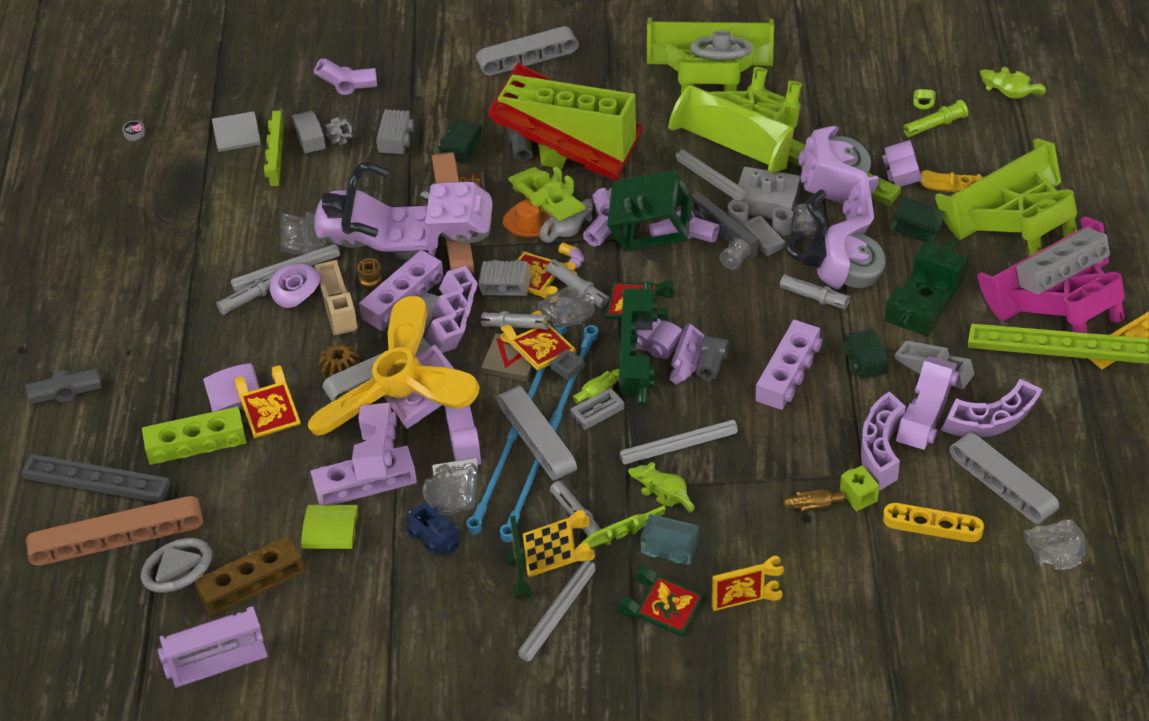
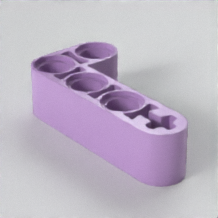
[444,405,481,465]

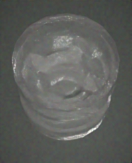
[793,204,816,236]
[719,238,751,270]

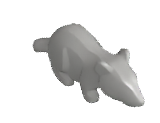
[539,199,593,243]

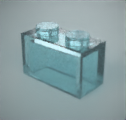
[641,514,699,565]

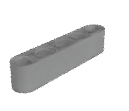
[476,26,579,76]
[322,337,431,402]
[497,385,577,481]
[949,432,1059,524]

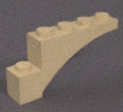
[314,260,358,336]

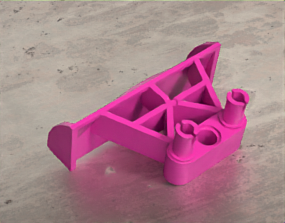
[977,216,1125,333]

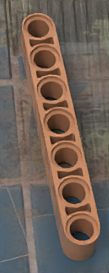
[432,152,475,274]
[26,496,203,566]

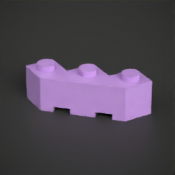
[425,266,478,353]

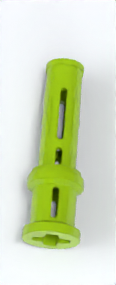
[903,99,968,138]

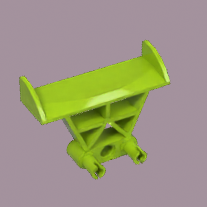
[647,18,774,94]
[668,67,802,173]
[935,138,1077,257]

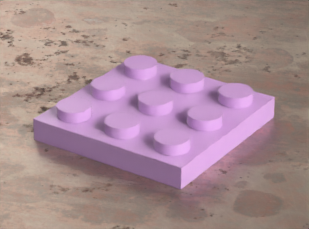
[384,344,454,429]

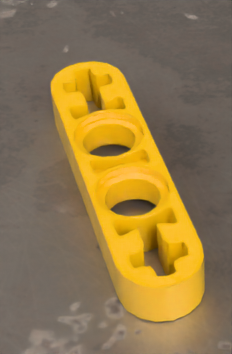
[883,503,984,542]

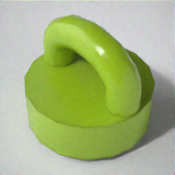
[913,89,935,110]

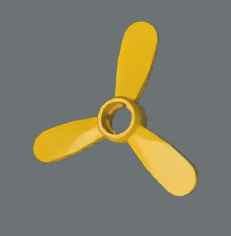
[308,296,480,436]

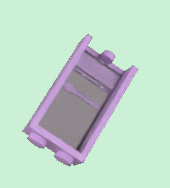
[157,606,268,688]

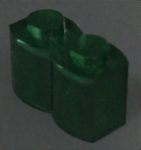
[438,119,482,163]
[842,328,889,379]

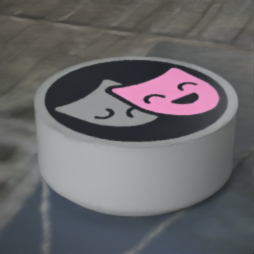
[123,121,145,141]

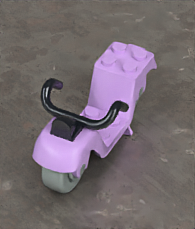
[785,126,886,290]
[314,162,493,257]

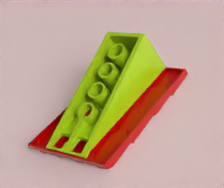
[488,63,642,181]

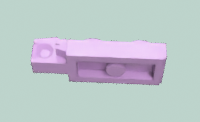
[669,323,705,385]

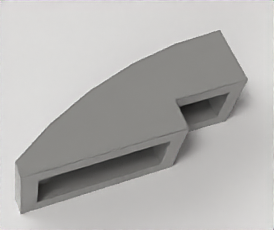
[291,111,326,153]
[894,340,975,389]

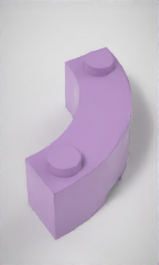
[896,356,959,450]
[941,379,1043,438]
[861,391,906,491]

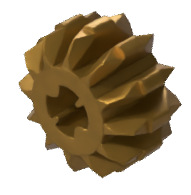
[319,343,360,378]

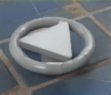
[690,31,753,60]
[140,538,212,593]

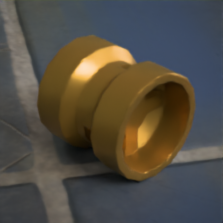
[357,258,383,290]

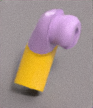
[558,242,584,268]

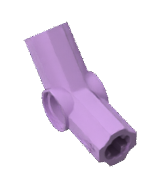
[314,58,377,95]
[583,188,620,247]
[649,210,720,243]

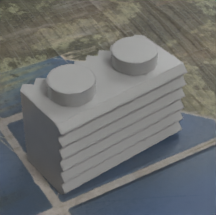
[376,109,414,154]
[478,260,531,296]

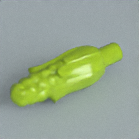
[573,369,619,404]

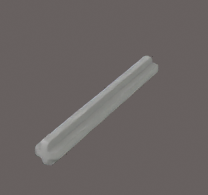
[676,150,747,201]
[231,244,340,292]
[620,420,738,464]
[518,561,596,662]

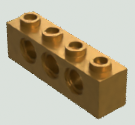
[194,536,304,617]

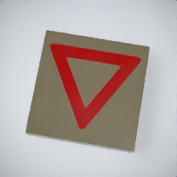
[481,333,533,382]

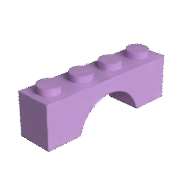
[352,403,397,480]

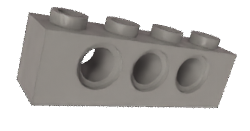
[1016,228,1110,295]

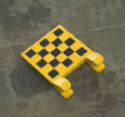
[523,510,595,577]

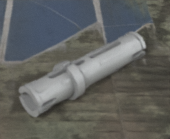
[546,259,609,309]
[216,271,276,316]
[780,274,850,310]
[481,311,550,330]
[550,481,602,537]

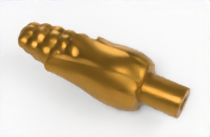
[783,489,844,512]

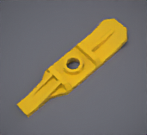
[920,170,984,192]

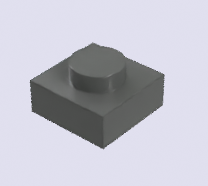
[550,349,585,380]

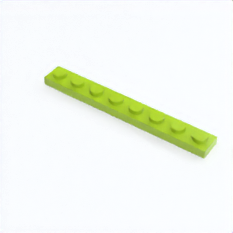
[968,324,1149,364]

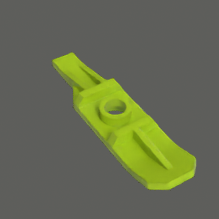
[581,506,666,549]

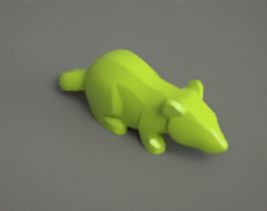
[980,67,1046,99]
[628,462,695,513]

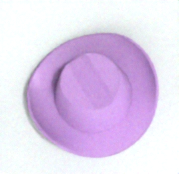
[269,264,321,308]

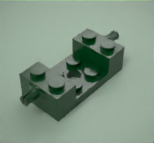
[885,239,968,337]
[619,281,658,406]

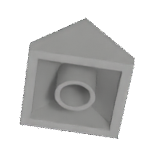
[212,111,261,152]

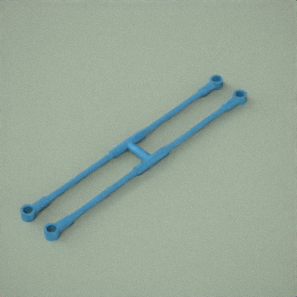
[466,318,599,542]

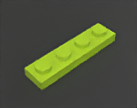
[264,111,284,186]

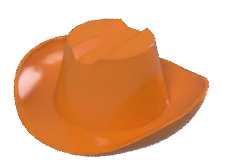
[503,199,553,238]

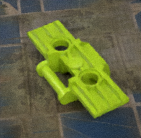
[508,167,586,222]

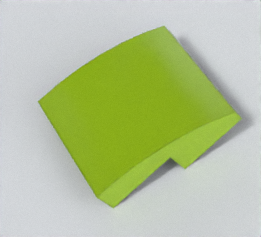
[301,505,358,549]

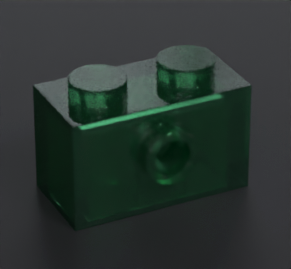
[890,196,945,244]

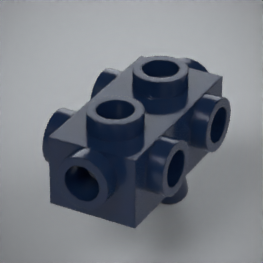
[406,502,460,557]

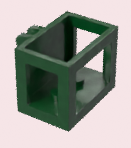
[607,170,692,252]

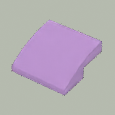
[203,363,260,412]

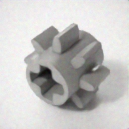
[325,117,352,145]

